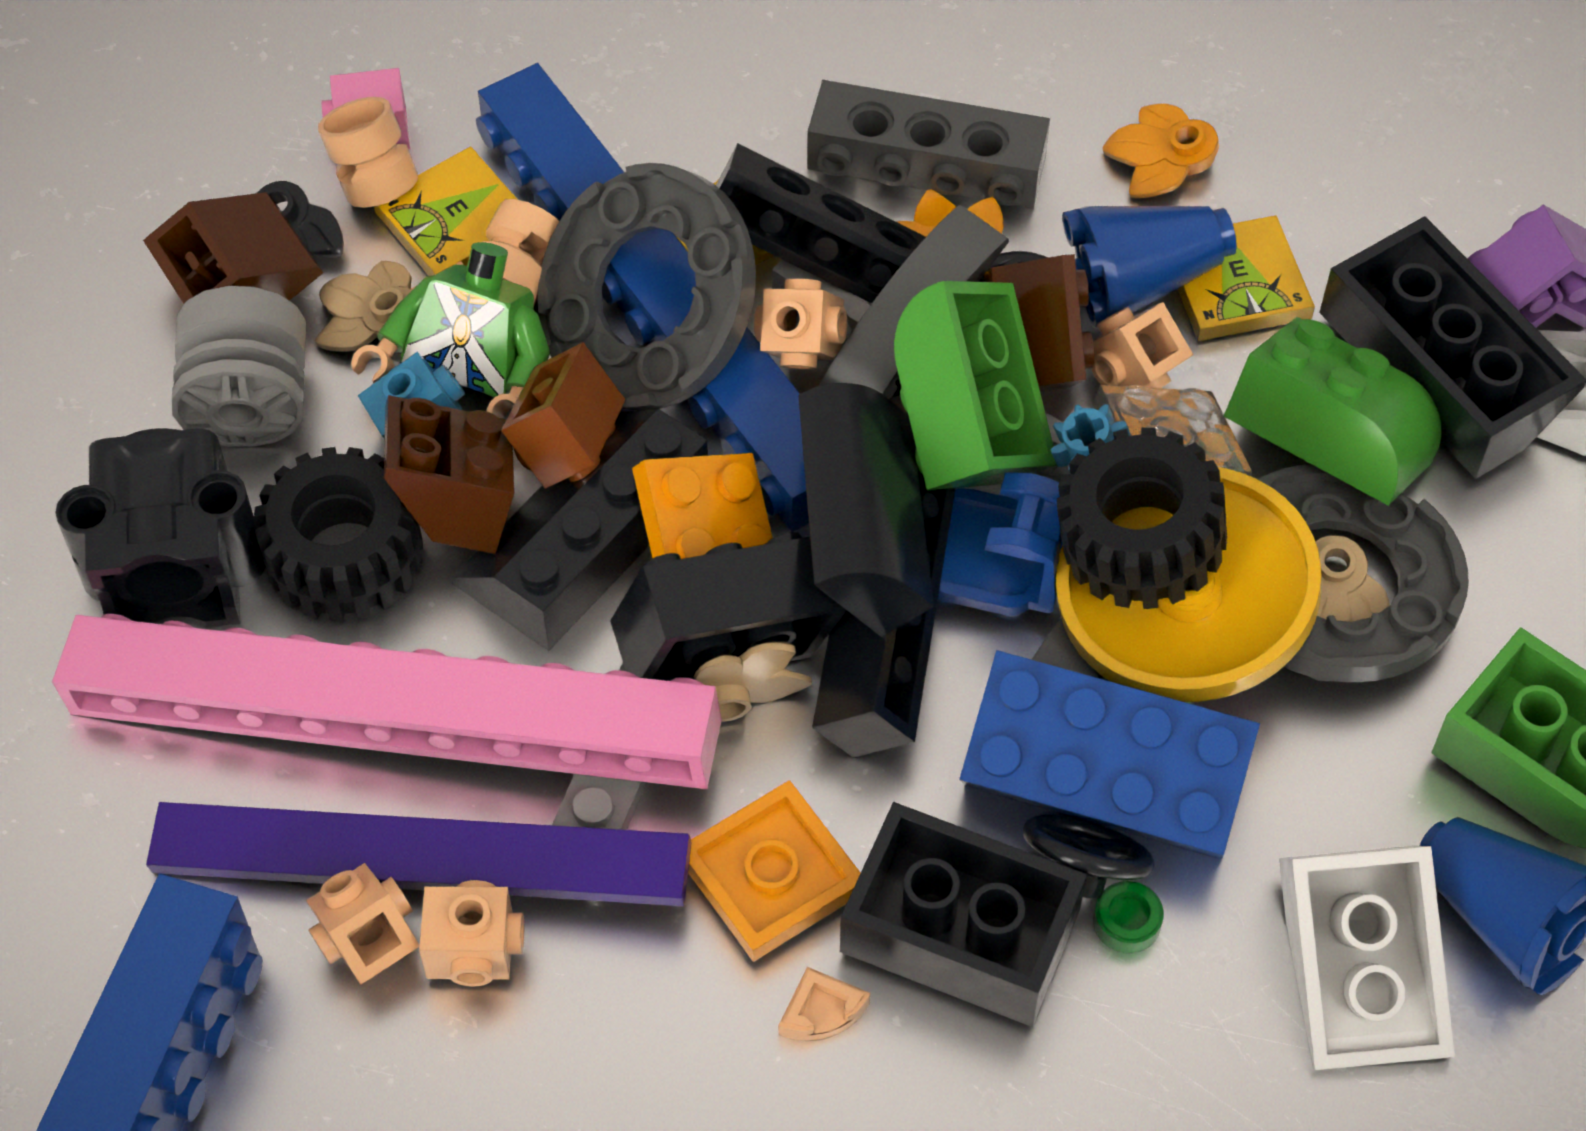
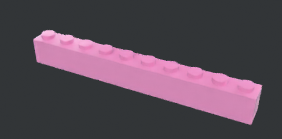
[52,614,722,789]

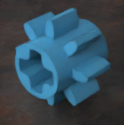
[1050,404,1131,472]

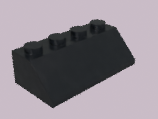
[1319,216,1586,479]
[451,408,708,651]

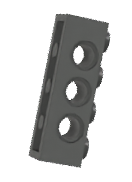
[807,80,1050,209]

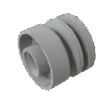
[172,286,306,447]

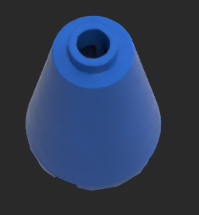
[1419,817,1586,995]

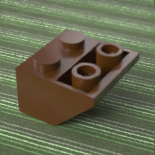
[143,192,324,304]
[984,254,1094,391]
[384,395,515,554]

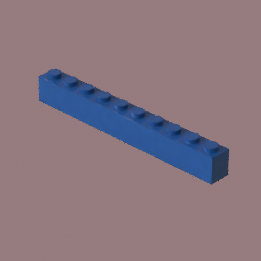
[476,63,809,532]

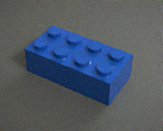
[959,650,1260,859]
[36,873,263,1131]

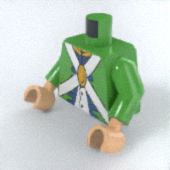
[351,242,550,419]

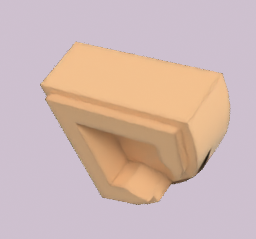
[778,967,870,1041]

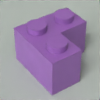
[1467,204,1586,328]

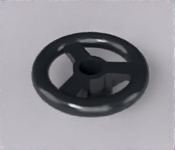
[1023,815,1155,899]

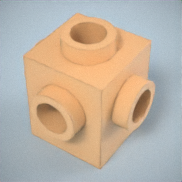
[754,279,847,369]
[1092,302,1194,400]
[306,863,420,985]
[419,880,525,987]

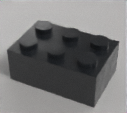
[610,532,847,681]
[839,802,1087,1027]

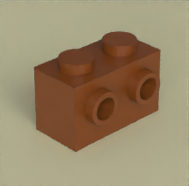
[501,342,626,489]

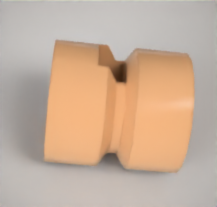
[318,97,418,208]
[483,199,559,309]

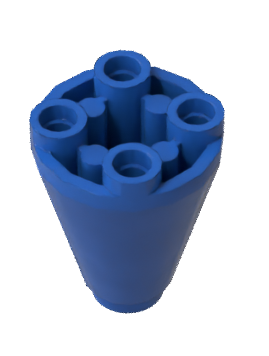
[1062,206,1237,328]

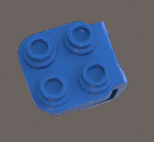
[938,472,1063,616]

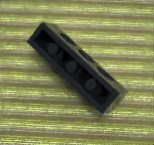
[716,143,926,303]

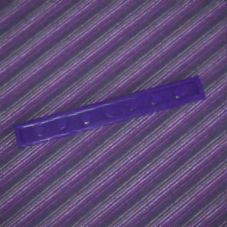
[146,802,692,907]

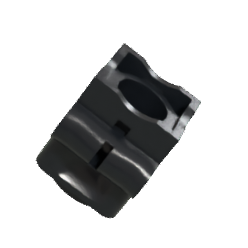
[55,428,265,628]

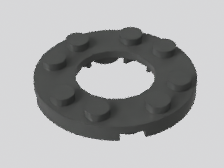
[538,163,756,411]
[1258,464,1469,682]

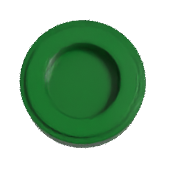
[1093,881,1164,953]

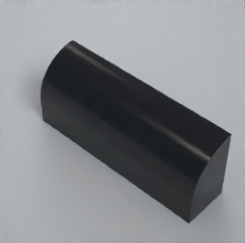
[798,383,934,637]

